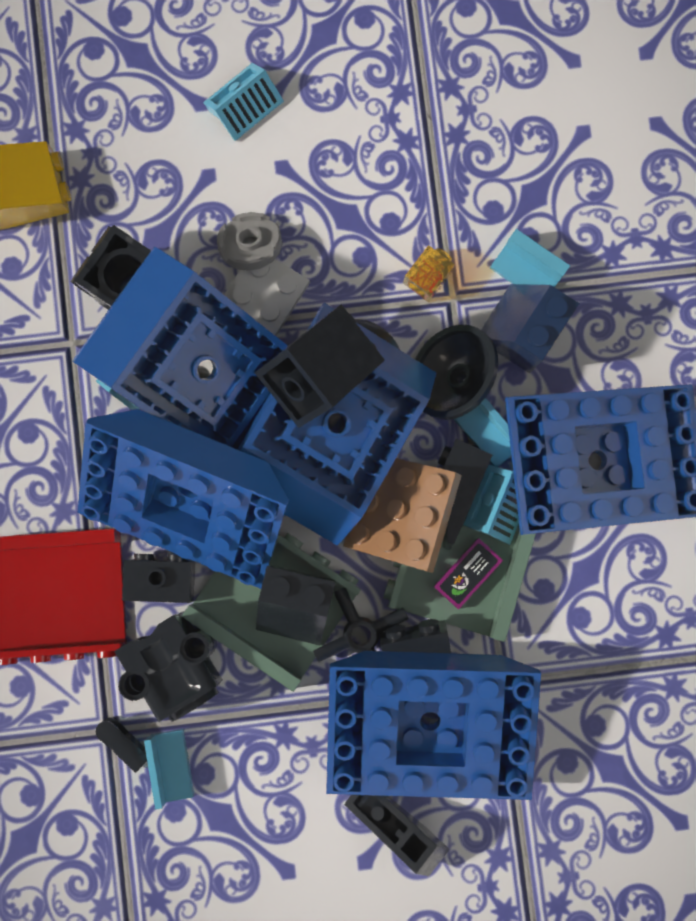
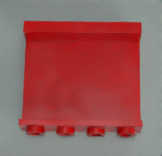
[0,529,127,665]

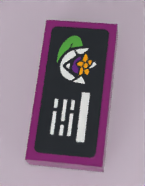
[433,538,503,610]

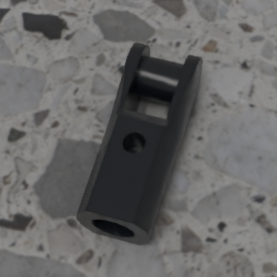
[95,717,147,773]

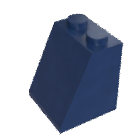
[481,284,580,373]

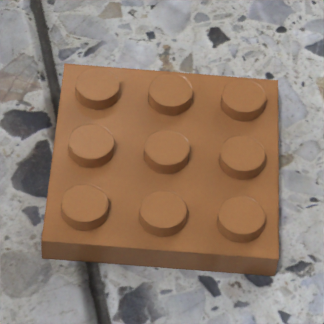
[343,458,462,573]

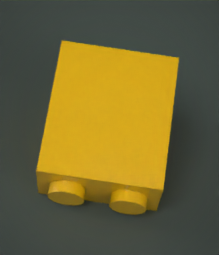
[0,141,72,230]

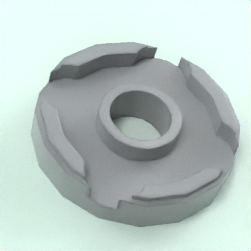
[217,212,282,271]

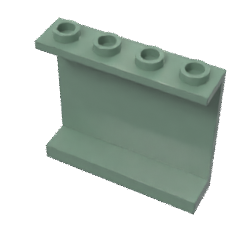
[383,504,536,642]
[182,532,361,692]

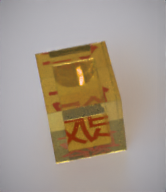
[403,245,455,303]

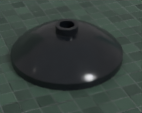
[415,324,498,420]

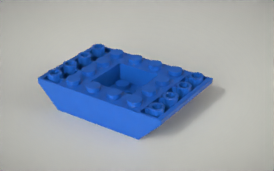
[72,247,288,449]
[237,302,436,546]
[505,384,696,535]
[77,409,289,589]
[326,651,541,800]

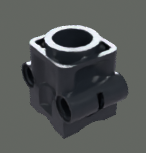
[70,225,151,310]
[114,611,223,722]

